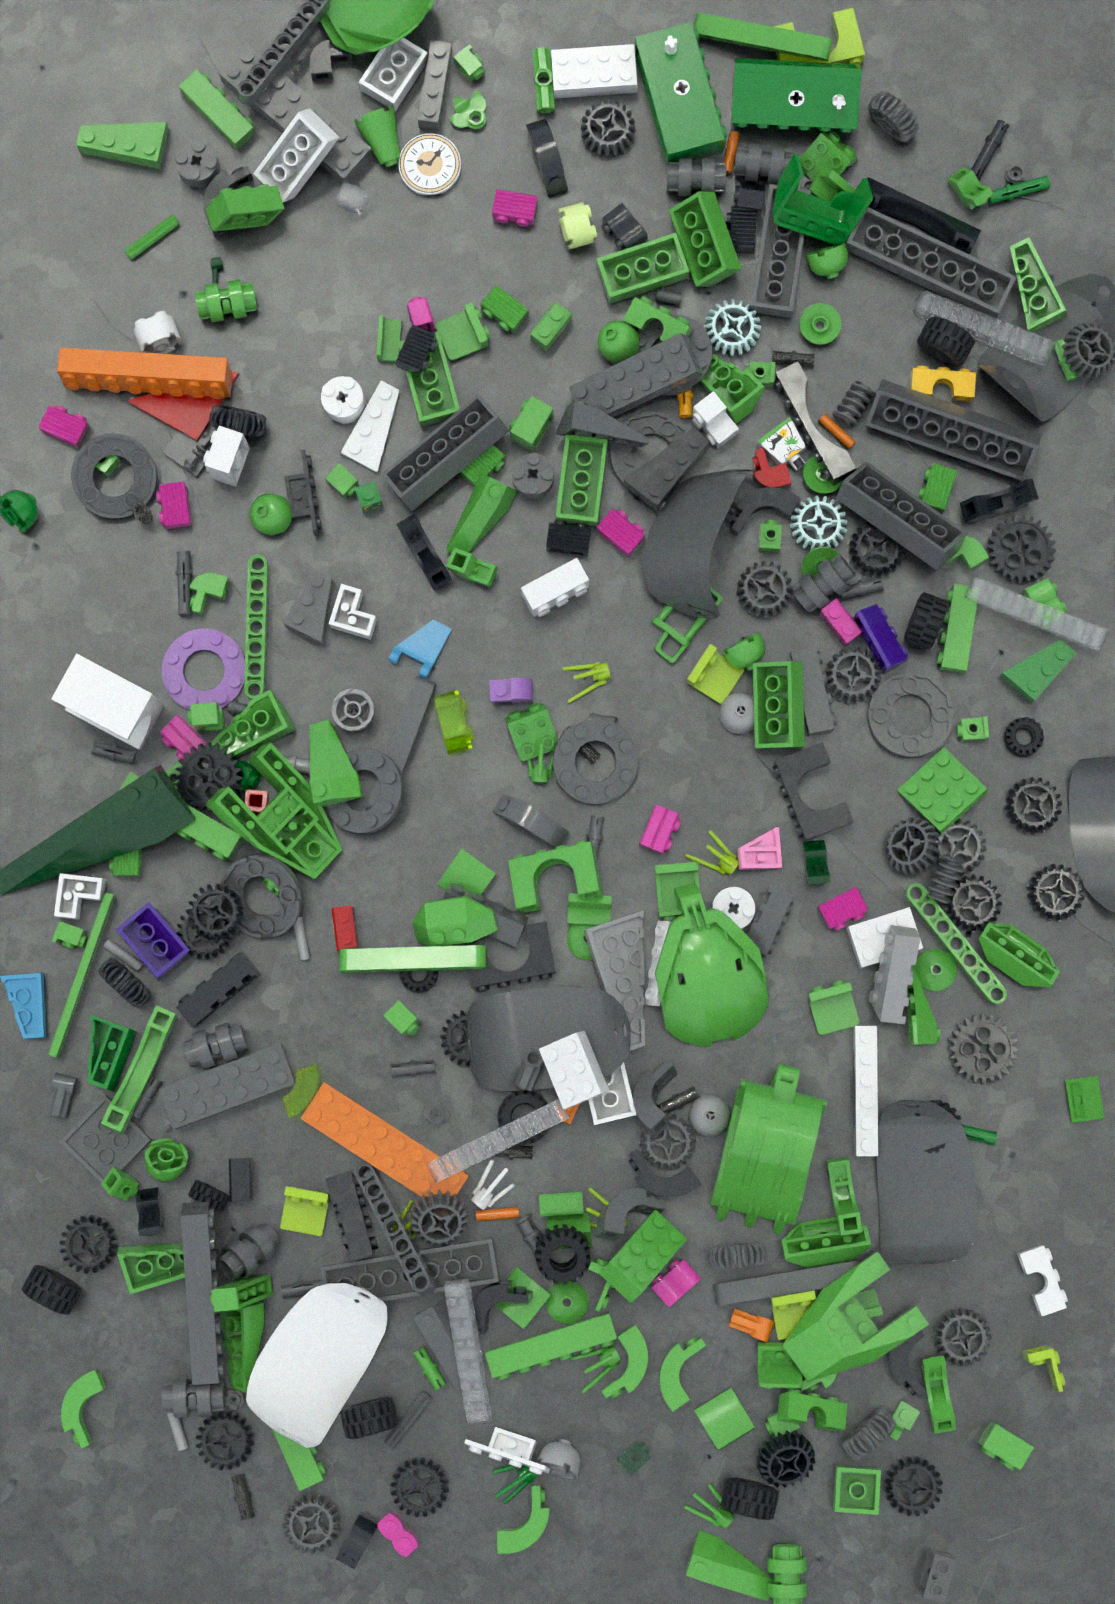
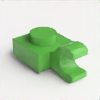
[888,1400,920,1441]

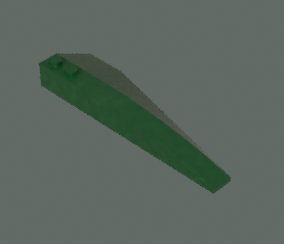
[0,765,196,895]

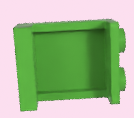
[655,862,700,921]

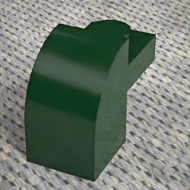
[803,840,830,885]

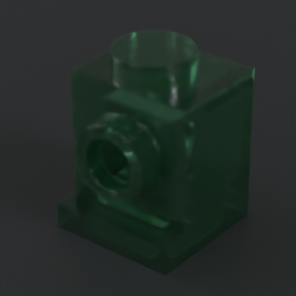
[616,1440,651,1476]

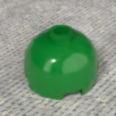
[0,490,38,532]

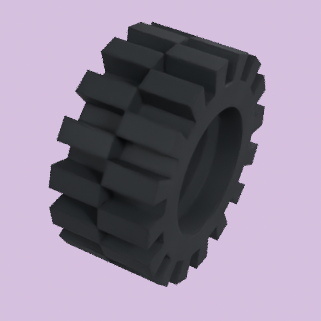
[1004,717,1044,757]
[399,970,438,993]
[188,1180,230,1212]

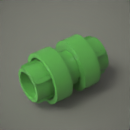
[195,279,257,323]
[767,1544,807,1604]

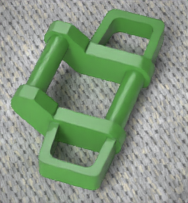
[651,587,723,663]

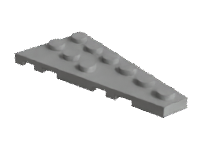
[584,910,645,1051]

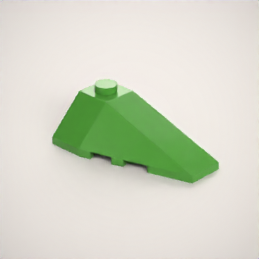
[310,719,363,807]

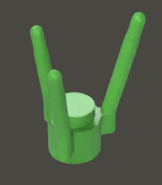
[527,744,554,783]
[570,1346,621,1393]
[684,1484,735,1529]

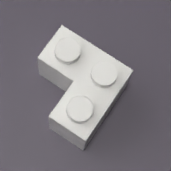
[692,391,739,449]
[329,584,377,640]
[54,873,106,920]

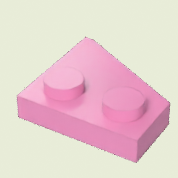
[738,827,782,870]

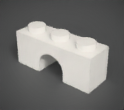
[1017,1245,1068,1316]

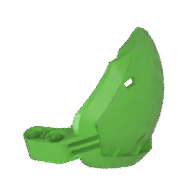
[318,0,435,55]
[655,883,769,1047]

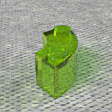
[434,690,475,754]
[282,1063,321,1119]

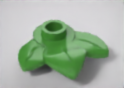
[449,91,486,130]

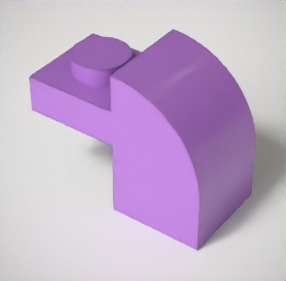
[489,678,533,704]

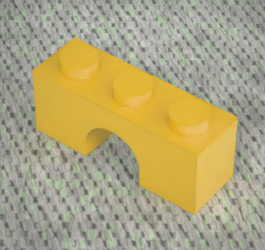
[910,366,976,402]

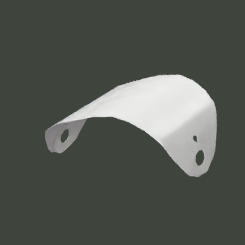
[246,1283,388,1448]

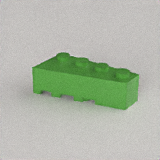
[76,122,170,169]
[1010,237,1068,335]
[117,1243,185,1294]

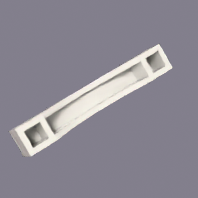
[853,1026,878,1156]

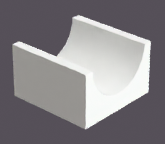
[52,653,164,750]

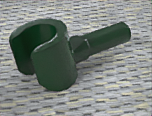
[210,257,223,284]

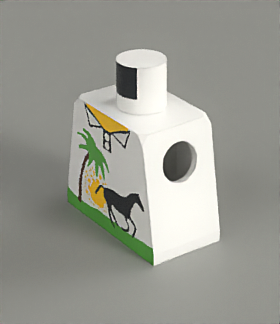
[757,417,806,471]

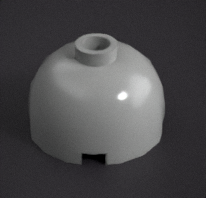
[332,689,374,731]
[719,692,754,735]
[688,1094,731,1137]
[537,1439,581,1479]

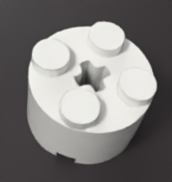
[133,311,182,354]
[321,376,366,424]
[712,887,755,929]

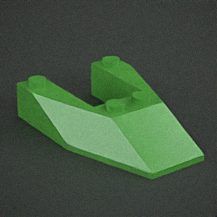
[205,743,342,879]
[782,1251,929,1381]

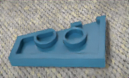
[0,973,47,1039]

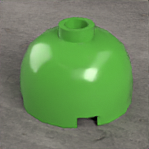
[805,242,848,279]
[597,320,640,364]
[249,493,293,536]
[722,632,765,671]
[144,1138,188,1182]

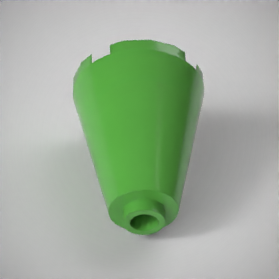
[354,106,400,168]

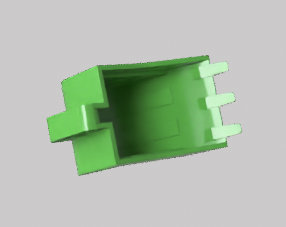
[710,1064,827,1235]

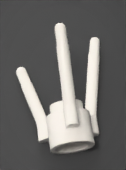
[471,1160,515,1210]

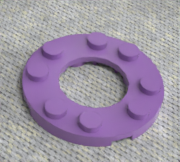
[162,628,245,710]

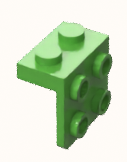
[800,131,859,180]
[435,302,490,361]
[505,703,558,761]
[807,980,859,1035]
[588,1257,614,1312]
[757,1342,803,1389]

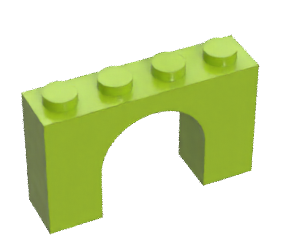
[773,8,865,64]

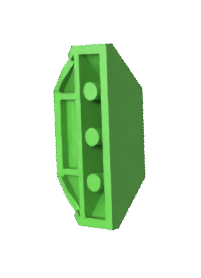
[412,896,498,947]
[979,922,1060,988]
[781,1217,871,1268]

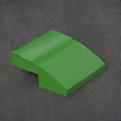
[437,849,496,895]
[495,1267,551,1329]
[694,1388,755,1451]

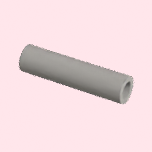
[293,917,310,961]
[103,938,144,972]
[167,1413,189,1451]

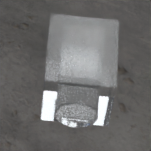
[336,181,370,215]

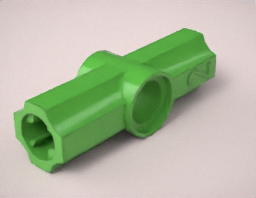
[532,47,555,114]

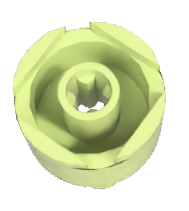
[558,202,597,250]

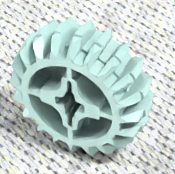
[704,299,761,356]
[790,496,847,551]

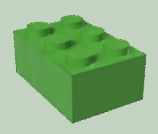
[205,184,285,231]

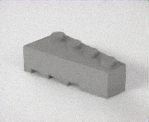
[869,925,920,1024]

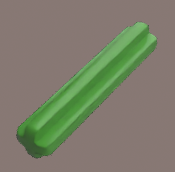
[125,215,179,259]

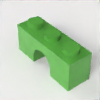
[623,296,693,341]
[187,702,225,734]
[777,1389,847,1432]

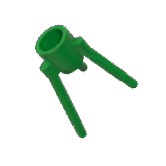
[493,1465,539,1504]

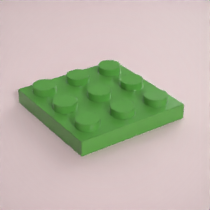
[897,747,988,834]

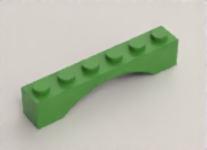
[101,1005,177,1135]

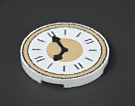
[399,133,461,196]

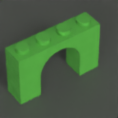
[508,840,603,914]

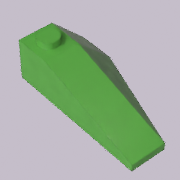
[700,354,765,424]
[445,474,517,553]
[211,690,296,759]
[907,965,941,1046]
[218,1301,265,1393]
[685,1530,774,1601]

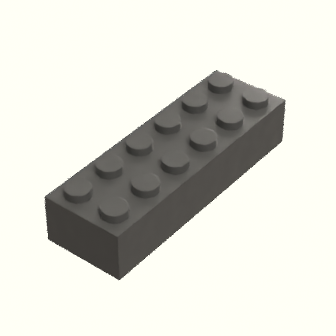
[750,184,811,318]
[569,333,703,417]
[381,394,509,511]
[836,461,968,570]
[159,1043,297,1129]

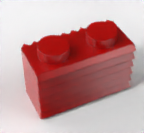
[331,905,359,951]

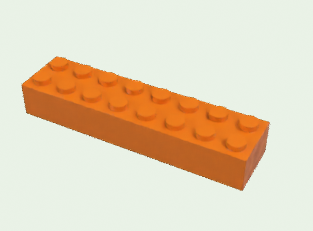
[57,347,233,399]
[300,1082,470,1197]

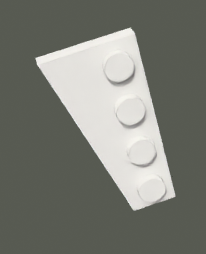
[341,381,400,474]

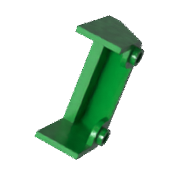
[772,153,873,244]

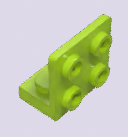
[686,644,744,705]
[280,1186,330,1236]
[770,1290,816,1340]
[1021,1345,1065,1392]

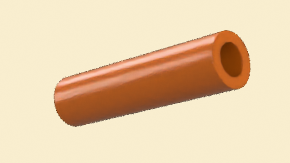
[723,131,740,174]
[818,414,856,449]
[475,1207,519,1221]

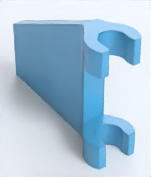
[388,620,452,679]

